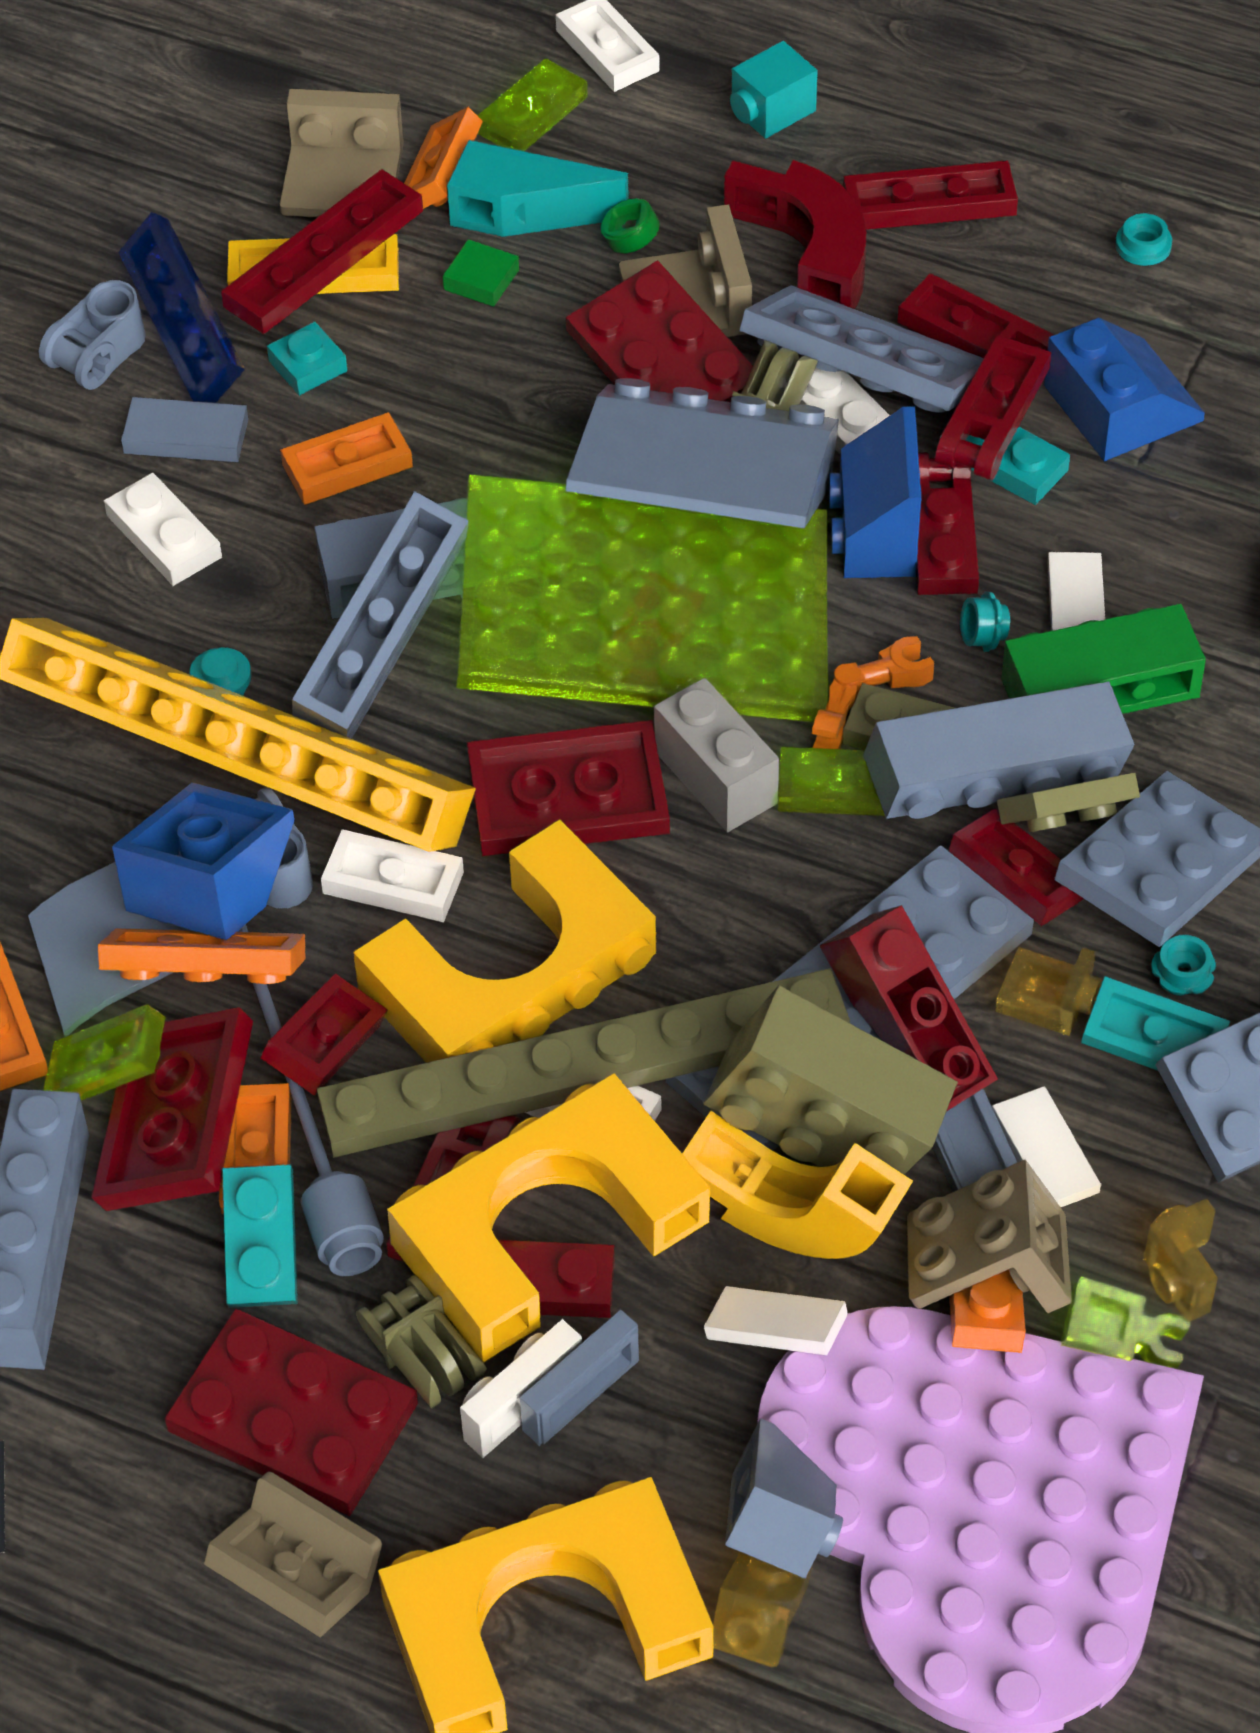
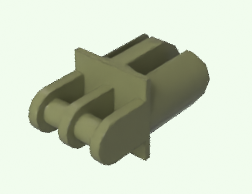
[732,340,818,411]
[356,1275,487,1409]

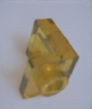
[995,947,1102,1036]
[1144,1199,1218,1323]
[713,1552,813,1667]

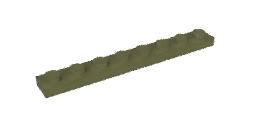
[317,968,850,1158]

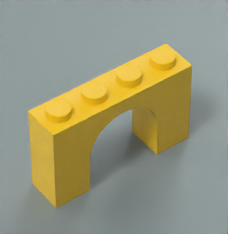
[353,819,656,1063]
[387,1073,710,1362]
[378,1477,713,1733]

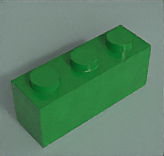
[1001,604,1206,714]

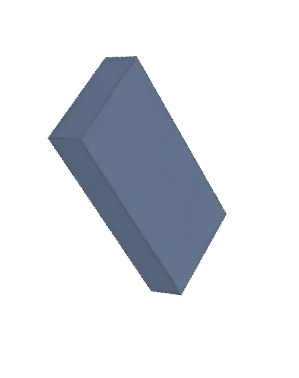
[121,397,248,462]
[933,1089,1017,1192]
[520,1310,639,1446]

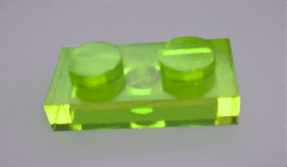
[477,58,588,151]
[778,747,903,817]
[43,1004,166,1101]

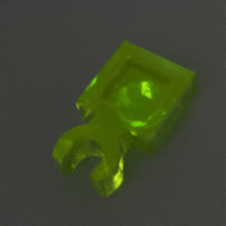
[1061,1276,1190,1369]

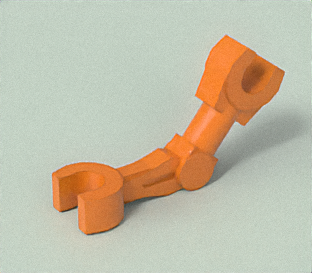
[811,636,934,761]

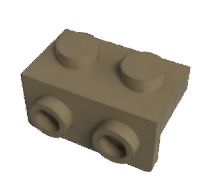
[204,1472,382,1637]

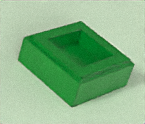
[443,239,519,307]

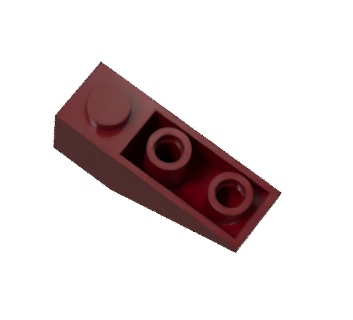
[819,905,998,1112]

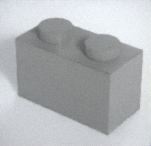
[654,678,779,833]

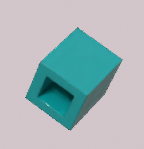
[730,41,818,139]

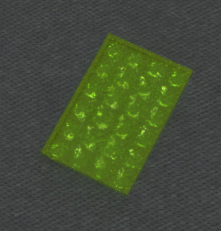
[456,474,828,722]

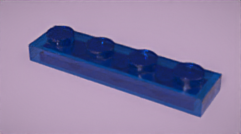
[118,212,245,403]

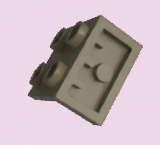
[280,89,404,217]
[619,204,752,337]
[907,1159,1072,1313]

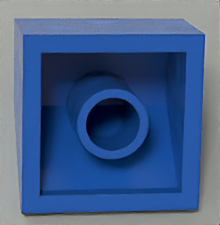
[1044,318,1205,461]
[828,407,921,578]
[112,783,294,940]

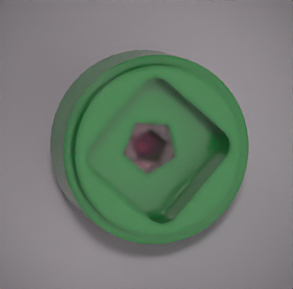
[601,198,660,253]

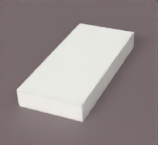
[1047,552,1105,631]
[992,1086,1101,1207]
[704,1286,848,1355]

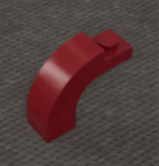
[724,160,866,309]

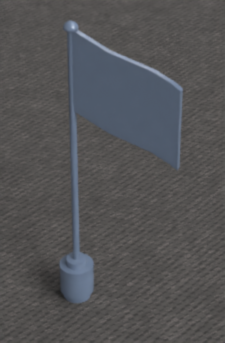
[28,862,384,1276]

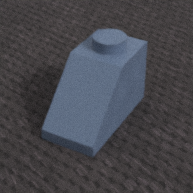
[725,1418,843,1578]

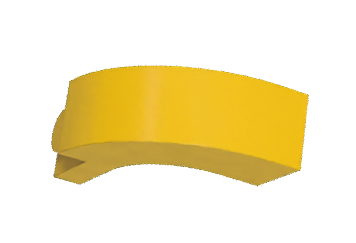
[682,1111,913,1259]

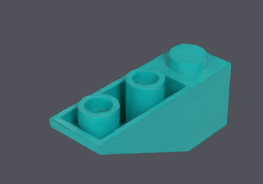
[447,140,629,237]

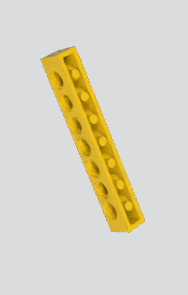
[0,618,476,852]

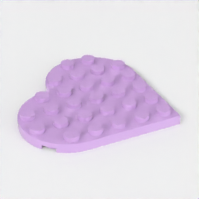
[758,1306,1204,1733]

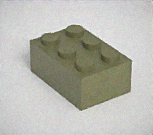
[703,985,958,1175]

